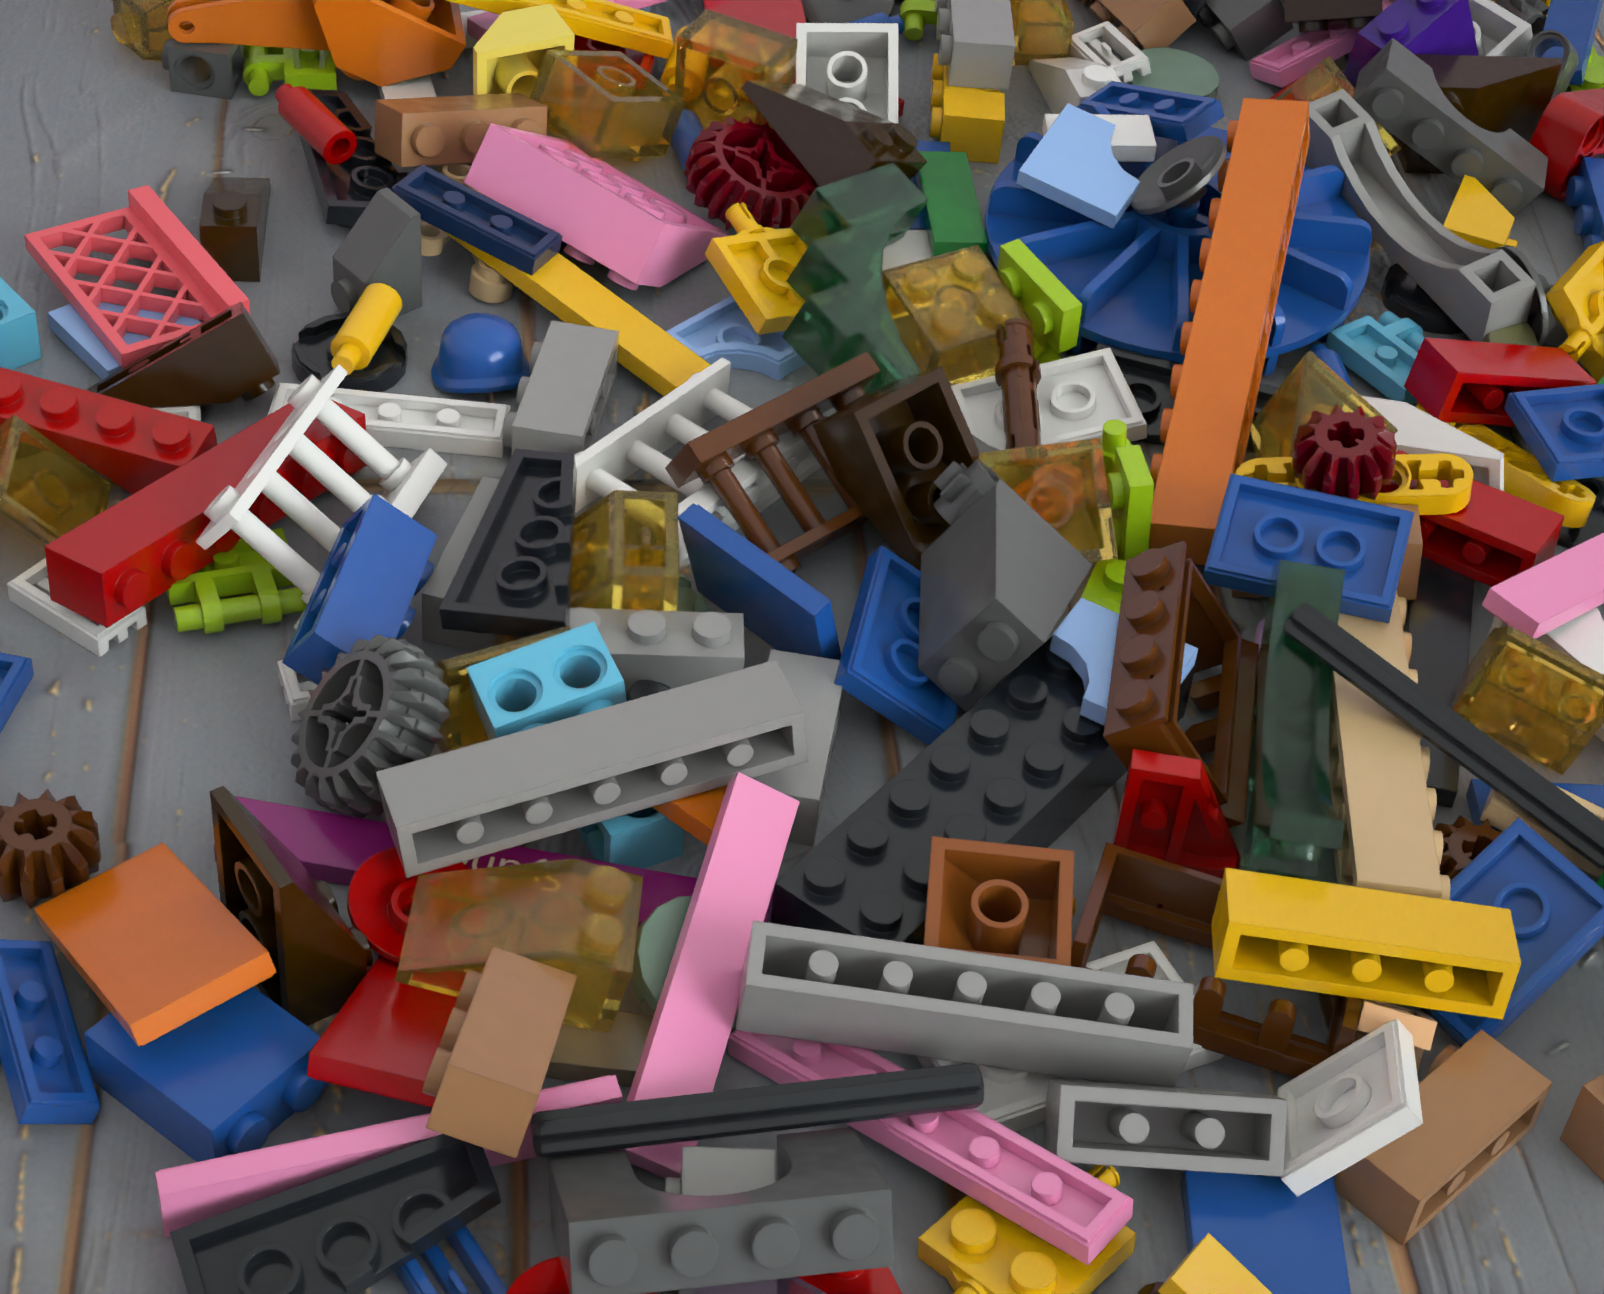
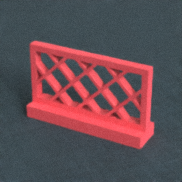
[24,185,250,368]

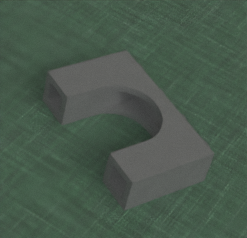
[548,1127,894,1294]

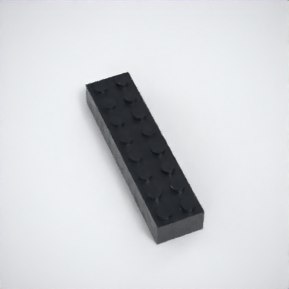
[770,637,1197,945]

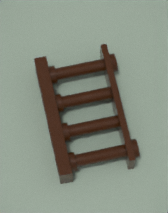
[665,351,880,573]

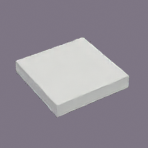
[1277,1019,1423,1197]

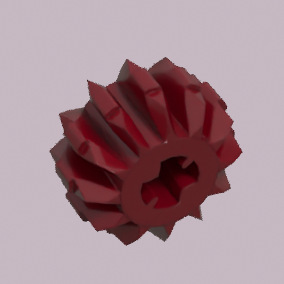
[1291,404,1397,500]

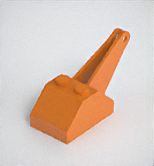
[167,0,466,87]

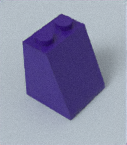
[1341,0,1479,91]

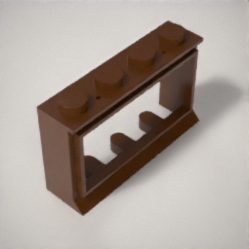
[1103,540,1259,828]
[1071,842,1363,1078]

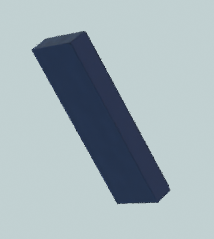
[391,164,563,276]

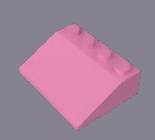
[464,123,732,291]

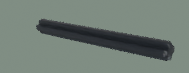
[1283,603,1604,869]
[531,1063,984,1158]

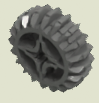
[291,634,450,818]

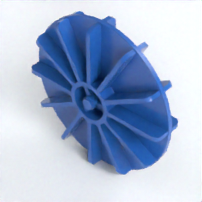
[984,103,1372,377]

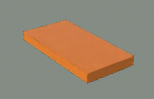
[33,842,277,1047]

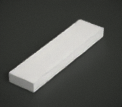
[267,382,511,458]

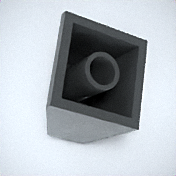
[918,479,1093,711]

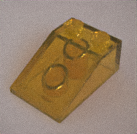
[395,859,643,1033]

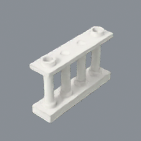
[575,357,827,573]
[196,364,448,629]

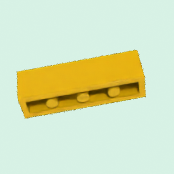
[1211,868,1521,1020]

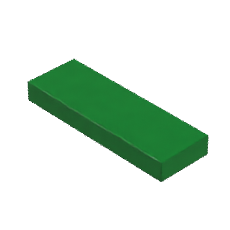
[915,151,988,259]

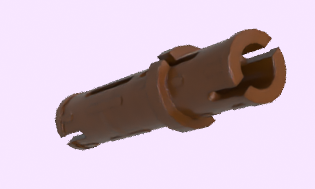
[995,318,1044,474]

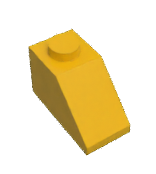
[1443,175,1518,249]

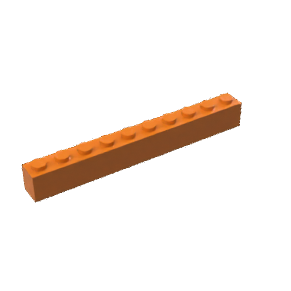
[1149,98,1310,565]

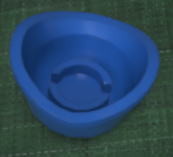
[431,312,530,393]

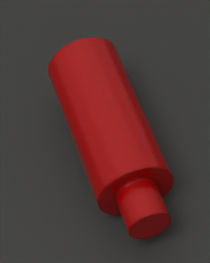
[275,84,357,165]

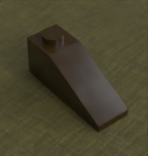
[199,177,271,282]
[87,302,280,408]

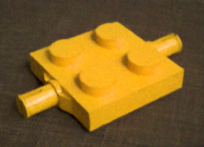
[705,202,855,355]
[1546,241,1604,384]
[917,1164,1136,1294]

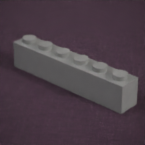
[376,660,808,878]
[736,921,1193,1087]

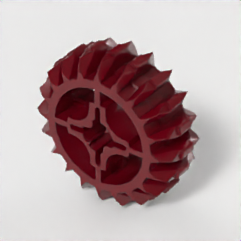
[684,116,825,230]

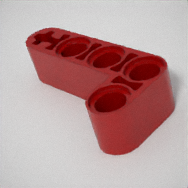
[1529,88,1604,202]

